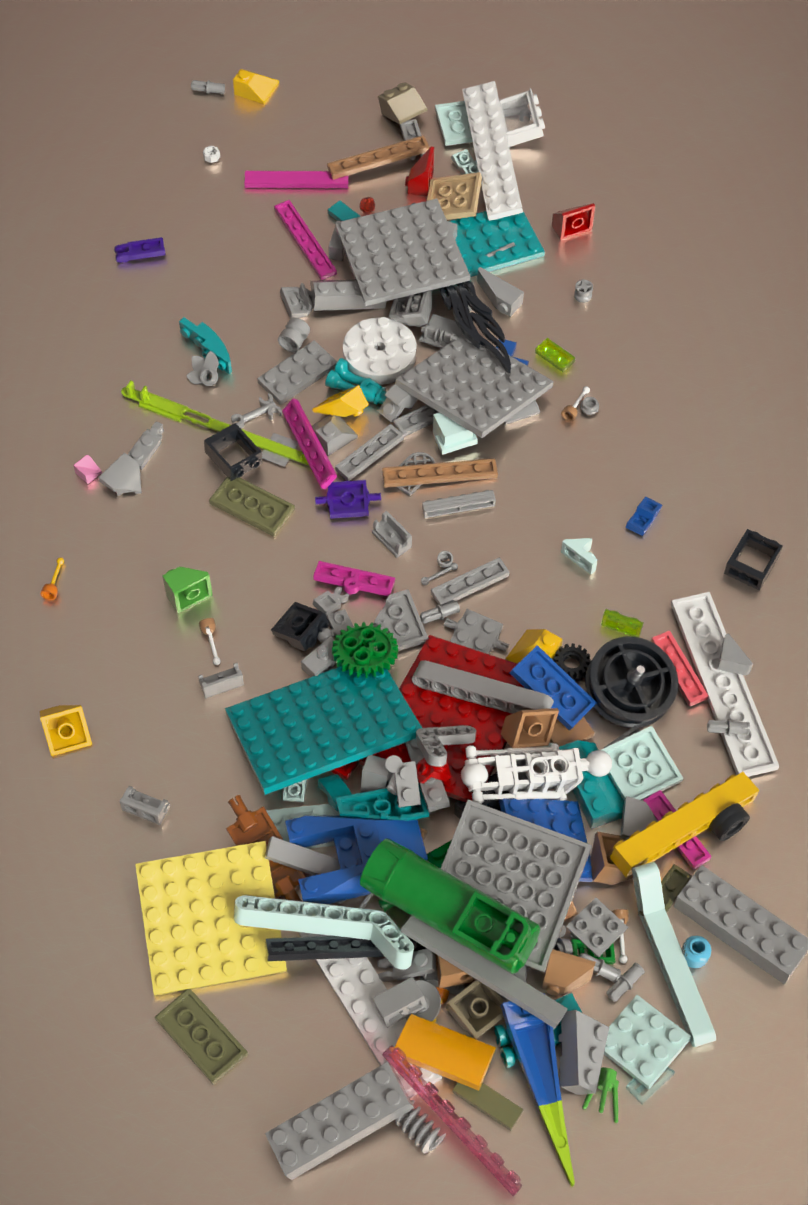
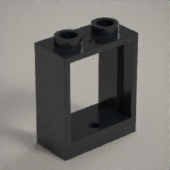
[204,423,262,481]
[724,529,783,590]

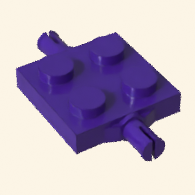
[315,480,381,519]

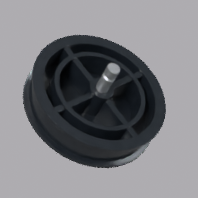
[585,636,678,728]

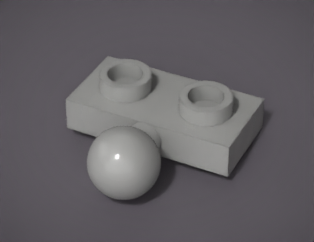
[317,609,354,643]

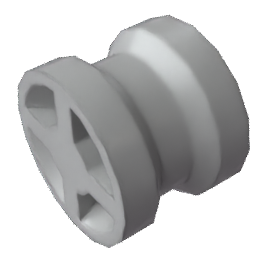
[574,279,593,303]

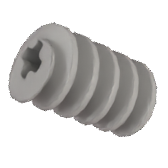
[395,1100,446,1154]

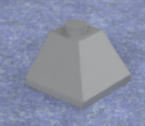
[312,415,358,456]

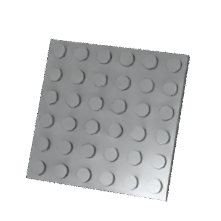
[335,199,470,306]
[395,334,554,438]
[441,800,592,973]

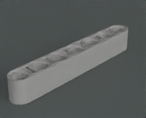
[412,660,554,714]

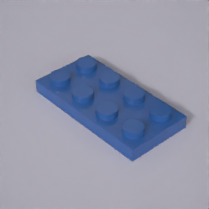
[510,645,597,731]

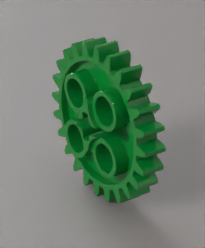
[332,622,398,678]

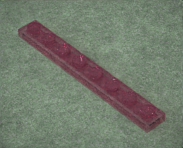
[382,1045,522,1196]

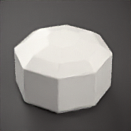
[203,146,220,163]

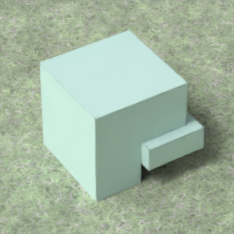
[433,412,478,455]

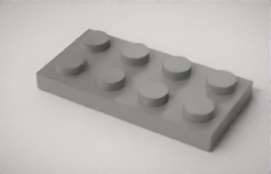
[257,340,337,405]

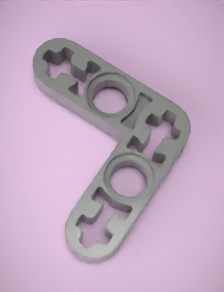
[416,726,476,767]

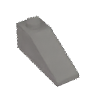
[477,267,524,317]

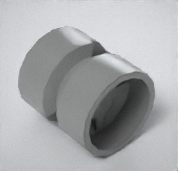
[278,317,310,352]

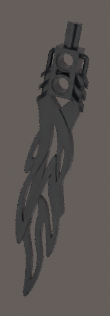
[439,280,511,373]

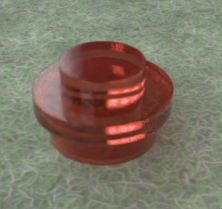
[360,197,375,215]

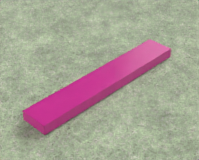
[244,171,348,188]
[274,200,337,280]
[282,398,337,490]

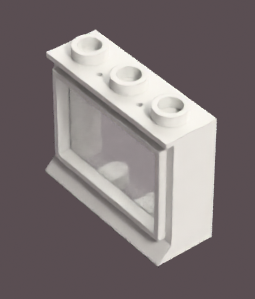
[499,88,545,147]

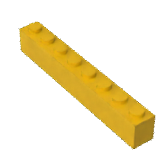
[610,772,760,878]

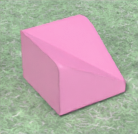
[73,455,102,484]

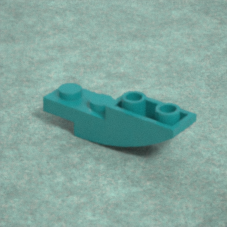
[179,317,232,374]

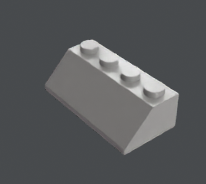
[310,279,386,311]

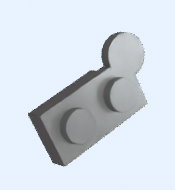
[385,755,421,807]

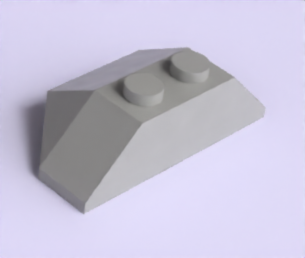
[389,290,432,327]

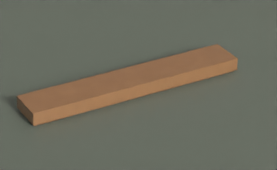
[327,135,430,180]
[382,459,498,488]

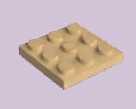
[427,172,482,220]

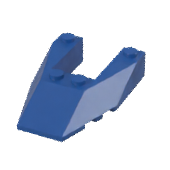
[285,815,428,904]

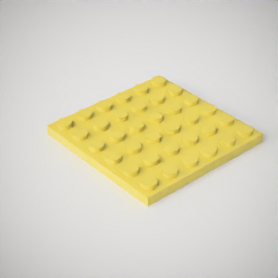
[135,841,287,996]

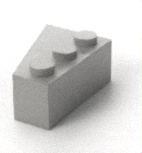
[559,1010,609,1095]

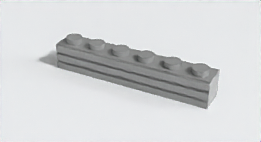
[422,490,496,518]

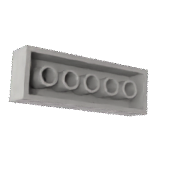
[674,865,808,985]
[265,1062,414,1180]

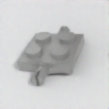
[444,609,509,654]

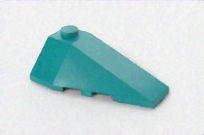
[335,783,429,821]

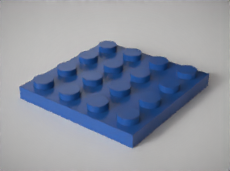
[499,798,593,882]

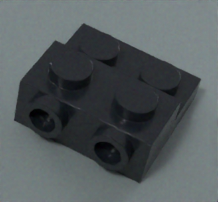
[271,602,329,651]

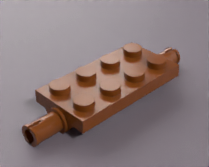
[226,795,306,902]

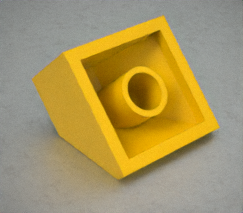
[233,69,279,105]
[312,385,369,417]
[505,629,563,664]
[39,705,92,756]

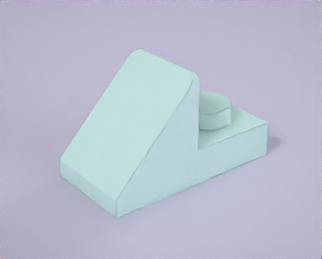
[561,538,598,575]

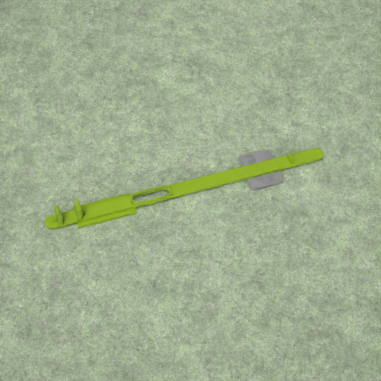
[121,380,309,467]

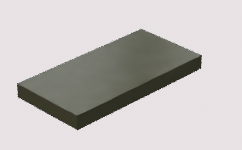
[209,477,295,536]
[155,989,248,1085]

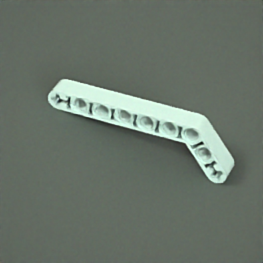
[632,862,716,1047]
[234,895,414,970]

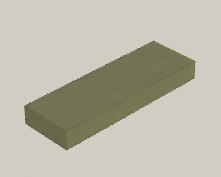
[638,864,692,916]
[452,1083,523,1131]

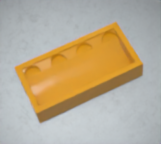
[393,1014,496,1091]

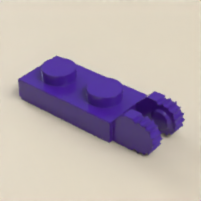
[114,237,166,263]

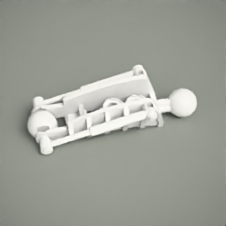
[461,744,612,804]

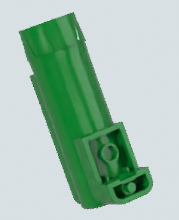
[360,838,540,974]

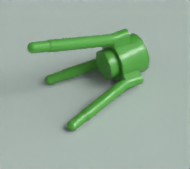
[582,1067,619,1123]

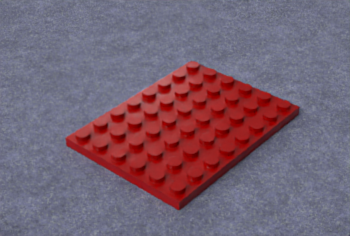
[359,635,524,803]

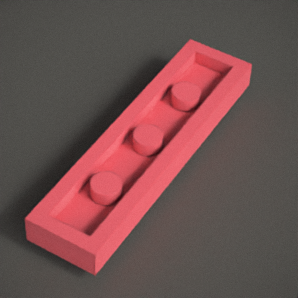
[651,630,708,707]

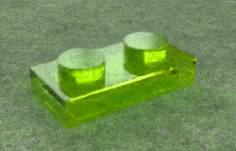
[535,338,575,372]
[601,609,644,637]

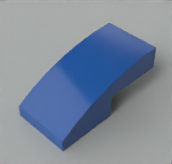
[626,497,662,536]

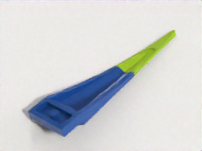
[500,993,575,1186]

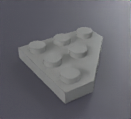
[373,589,428,651]

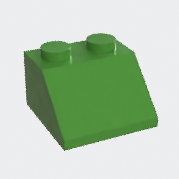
[162,567,213,613]

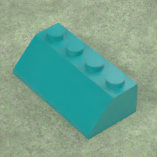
[559,740,624,829]

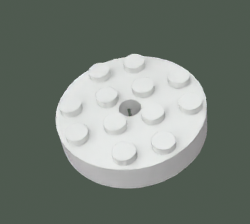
[343,317,416,385]

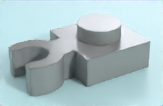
[312,586,349,616]

